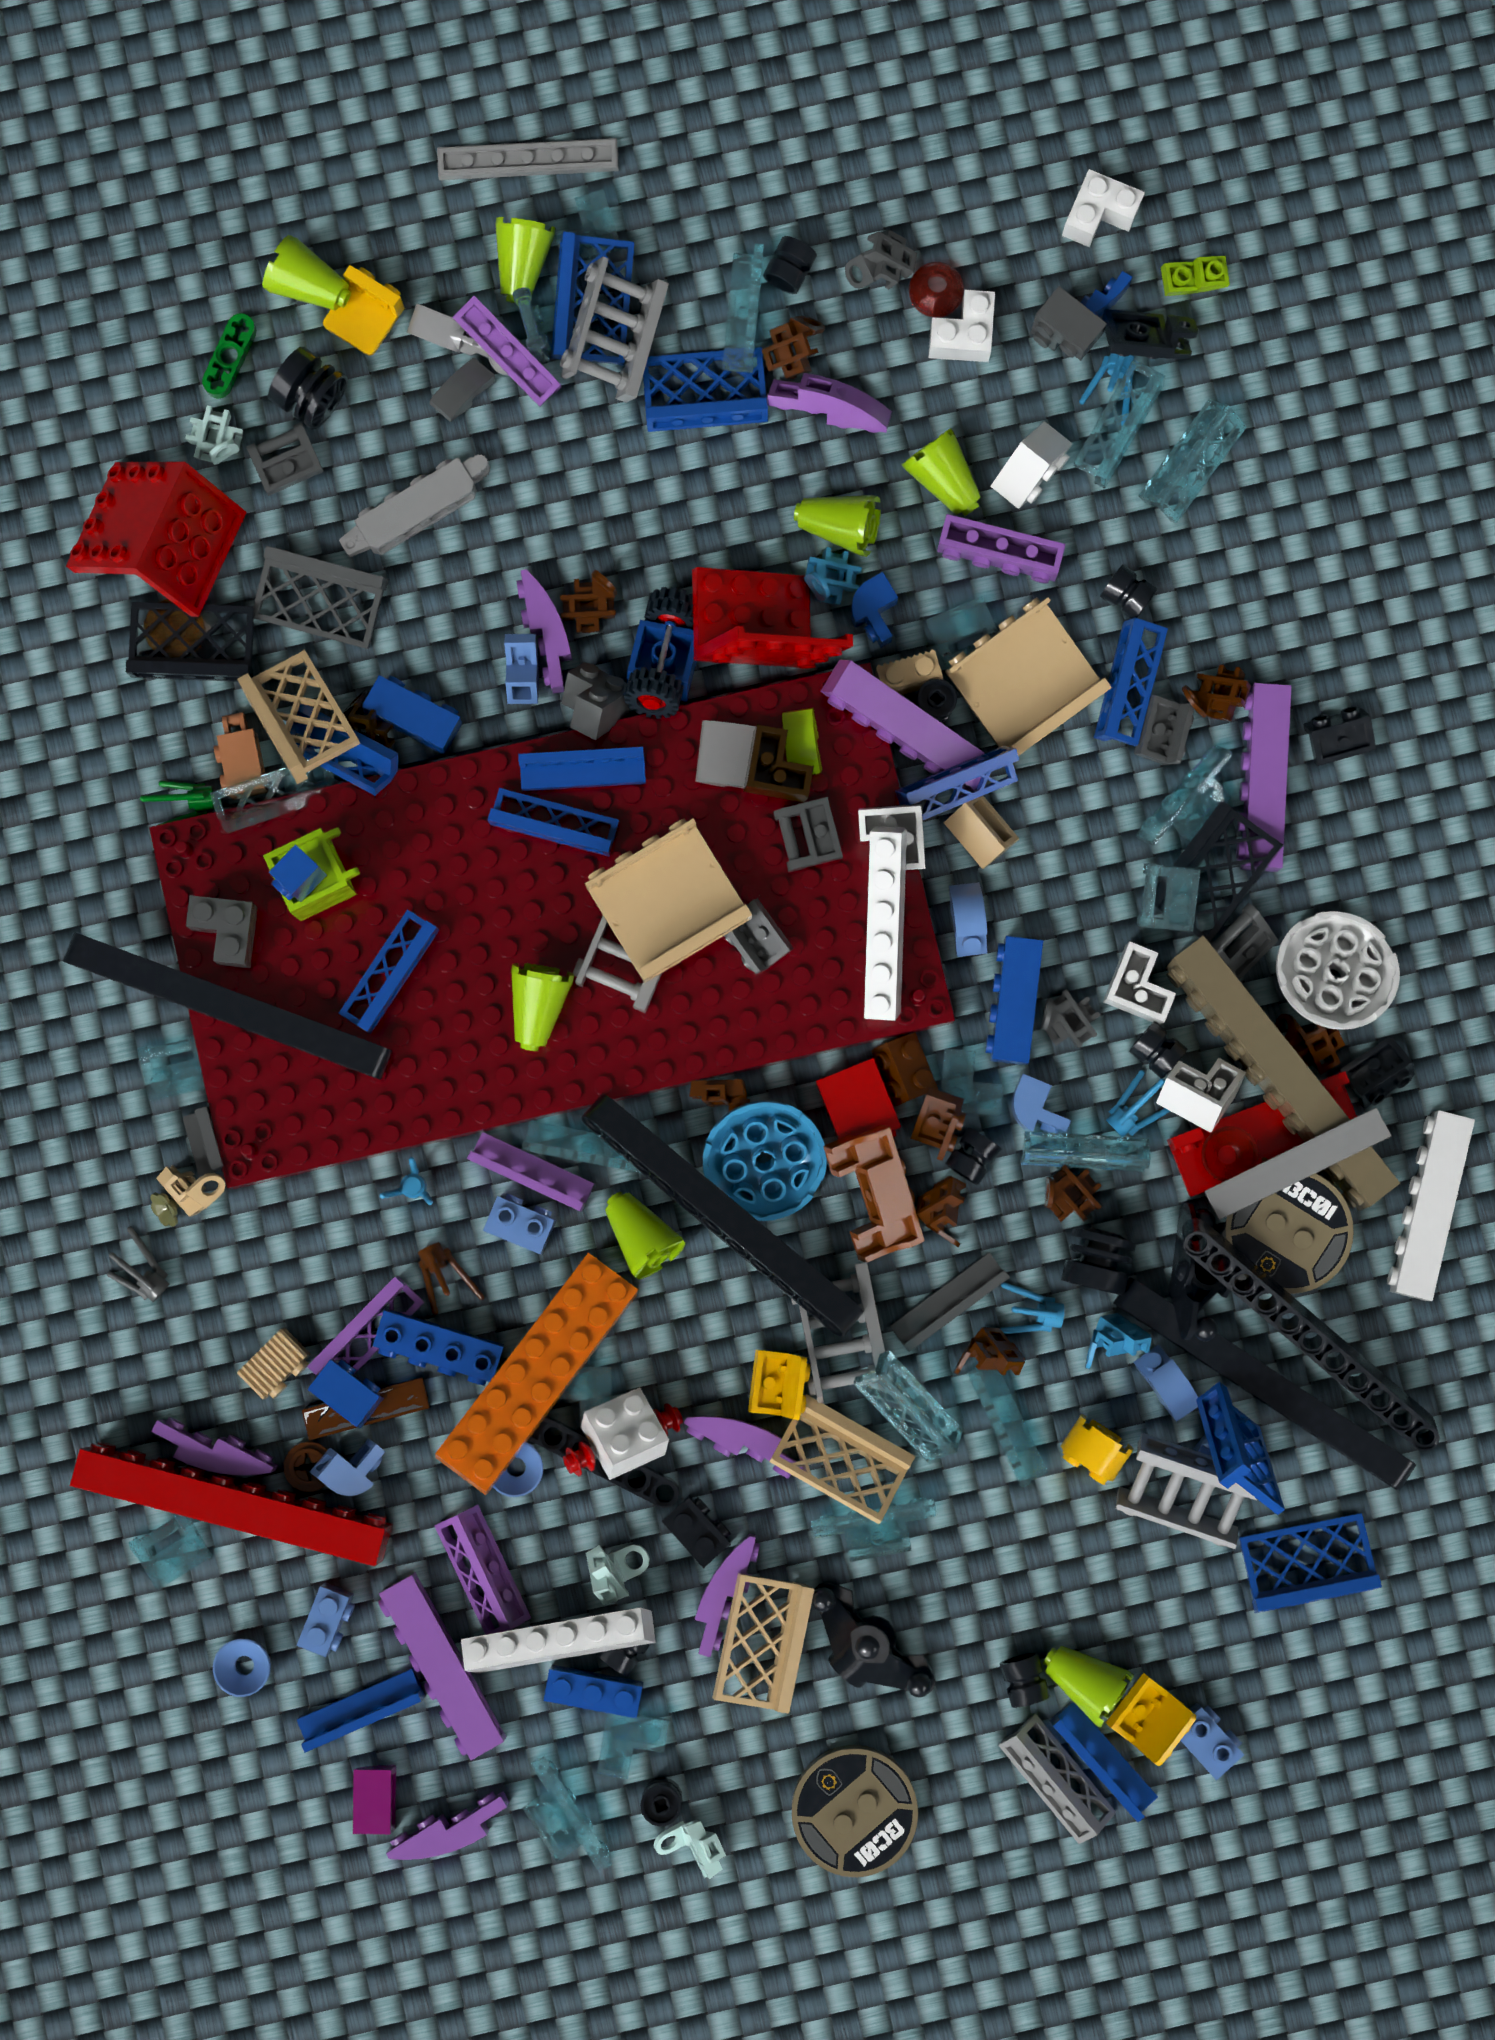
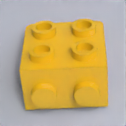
[323,265,405,356]
[748,1349,810,1420]
[1106,1673,1196,1766]

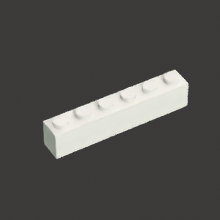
[864,826,907,1021]
[1387,1110,1475,1301]
[461,1608,656,1673]

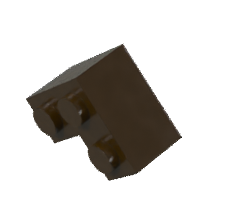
[743,724,814,803]

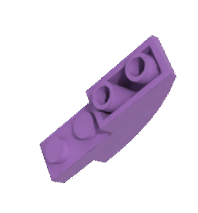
[767,373,892,433]
[516,569,572,694]
[684,1415,803,1479]
[151,1417,278,1475]
[695,1534,760,1657]
[386,1791,510,1860]

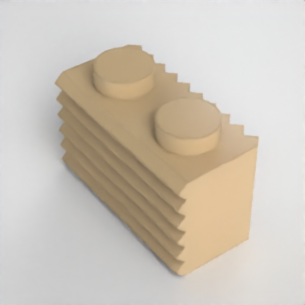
[875,649,943,695]
[237,1328,311,1399]

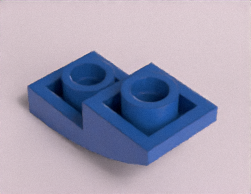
[1080,271,1132,317]

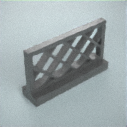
[254,546,389,649]

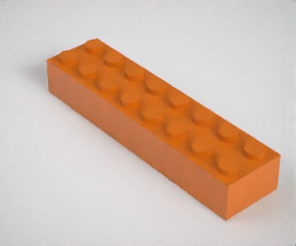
[435,1252,638,1495]

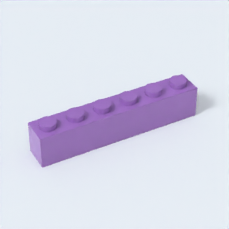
[820,660,985,791]
[1236,683,1292,872]
[378,1572,506,1760]

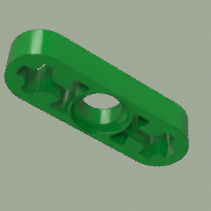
[202,313,257,399]

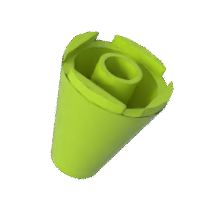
[495,217,556,304]
[262,235,351,310]
[901,428,981,516]
[794,495,881,557]
[511,963,574,1051]
[605,1192,686,1280]
[1043,1645,1134,1728]

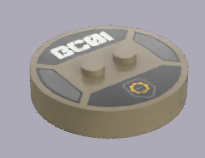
[1225,1173,1354,1294]
[792,1745,918,1877]

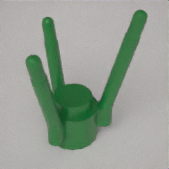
[140,781,215,825]

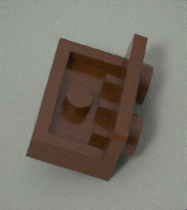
[872,1032,938,1106]
[910,1087,966,1161]

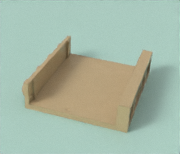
[945,597,1112,756]
[585,819,752,983]

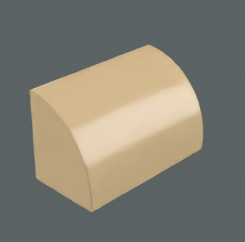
[944,796,1019,869]

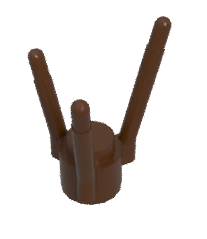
[418,1242,485,1315]

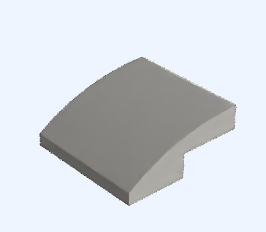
[695,720,756,789]

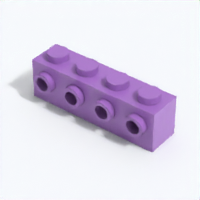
[937,514,1066,583]

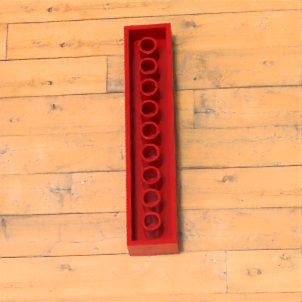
[70,1442,393,1566]

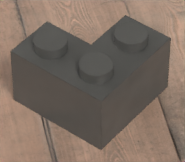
[1031,286,1107,361]
[561,662,630,740]
[186,895,258,968]

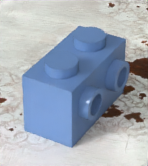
[483,1193,557,1255]
[296,1582,355,1657]
[1180,1703,1244,1781]

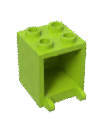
[263,828,360,921]

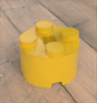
[1060,1414,1134,1485]

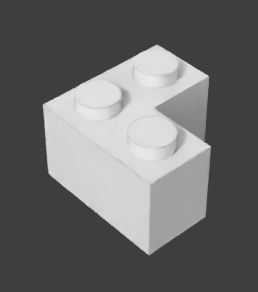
[1062,169,1145,247]
[928,290,995,362]
[990,421,1073,509]
[858,804,925,870]
[1103,942,1176,1025]
[1156,1058,1246,1132]

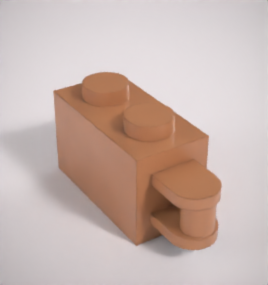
[214,712,269,800]

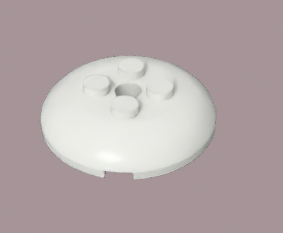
[1276,911,1400,1029]

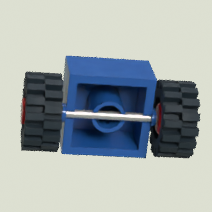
[624,587,697,719]

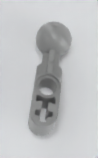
[407,304,525,375]

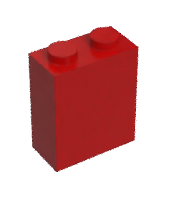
[815,1058,901,1139]

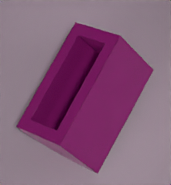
[353,1765,396,1835]

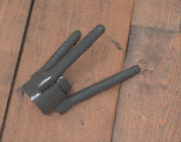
[107,1226,170,1302]

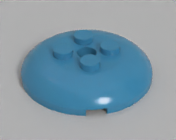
[702,1100,827,1221]

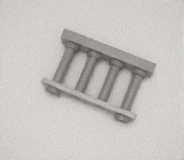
[560,257,669,403]
[573,916,662,1013]
[791,1262,891,1403]
[1116,1433,1257,1549]

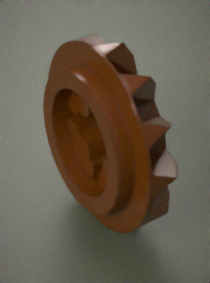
[284,1442,327,1492]

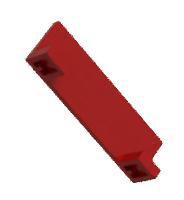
[1167,1071,1357,1197]

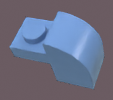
[504,634,539,704]
[949,882,987,957]
[1011,1074,1071,1136]
[1133,1344,1198,1422]
[310,1439,385,1496]

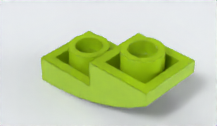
[1161,256,1230,296]
[782,708,822,774]

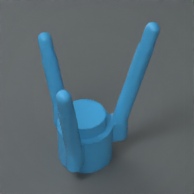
[1079,353,1136,427]
[1106,1070,1170,1138]
[379,1157,433,1205]
[1000,1282,1064,1334]

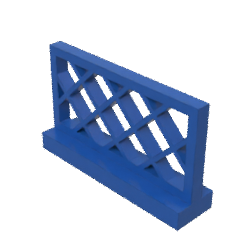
[551,231,634,365]
[643,347,768,432]
[1196,1381,1285,1515]
[1239,1513,1382,1613]

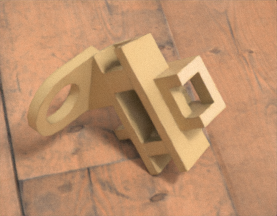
[156,1165,225,1217]

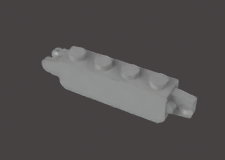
[339,454,491,557]

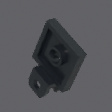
[1102,309,1198,359]

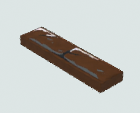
[302,1378,431,1440]

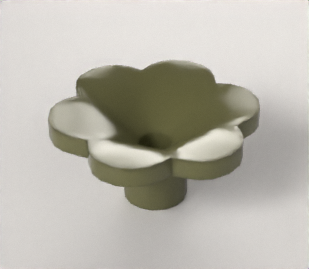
[150,1192,180,1227]

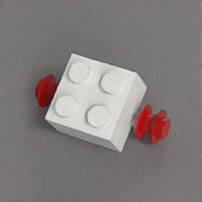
[563,1387,683,1480]

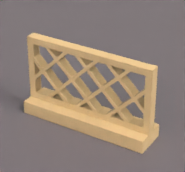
[237,650,360,784]
[769,1394,916,1524]
[712,1573,814,1714]

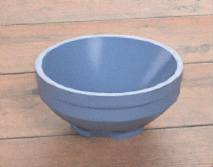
[493,1442,543,1497]
[213,1638,271,1697]

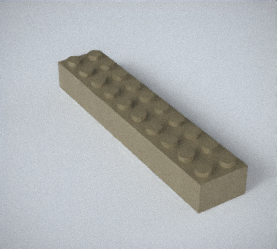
[1166,936,1400,1211]

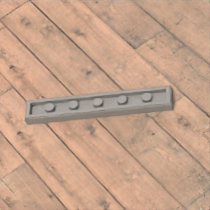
[437,138,619,180]
[1205,1108,1391,1220]

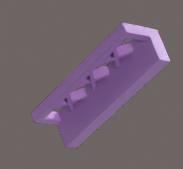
[452,296,562,407]
[467,1132,595,1212]
[307,1276,425,1375]
[434,1504,531,1635]

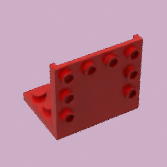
[66,462,247,617]
[692,567,853,669]

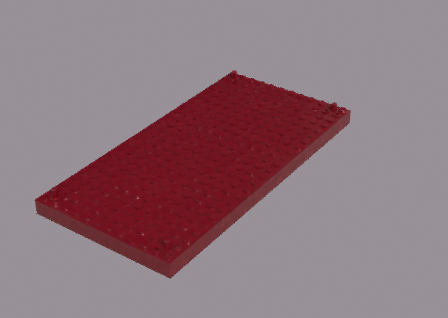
[149,662,955,1189]

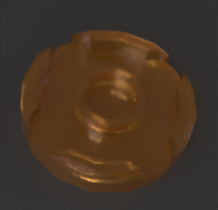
[144,599,206,658]

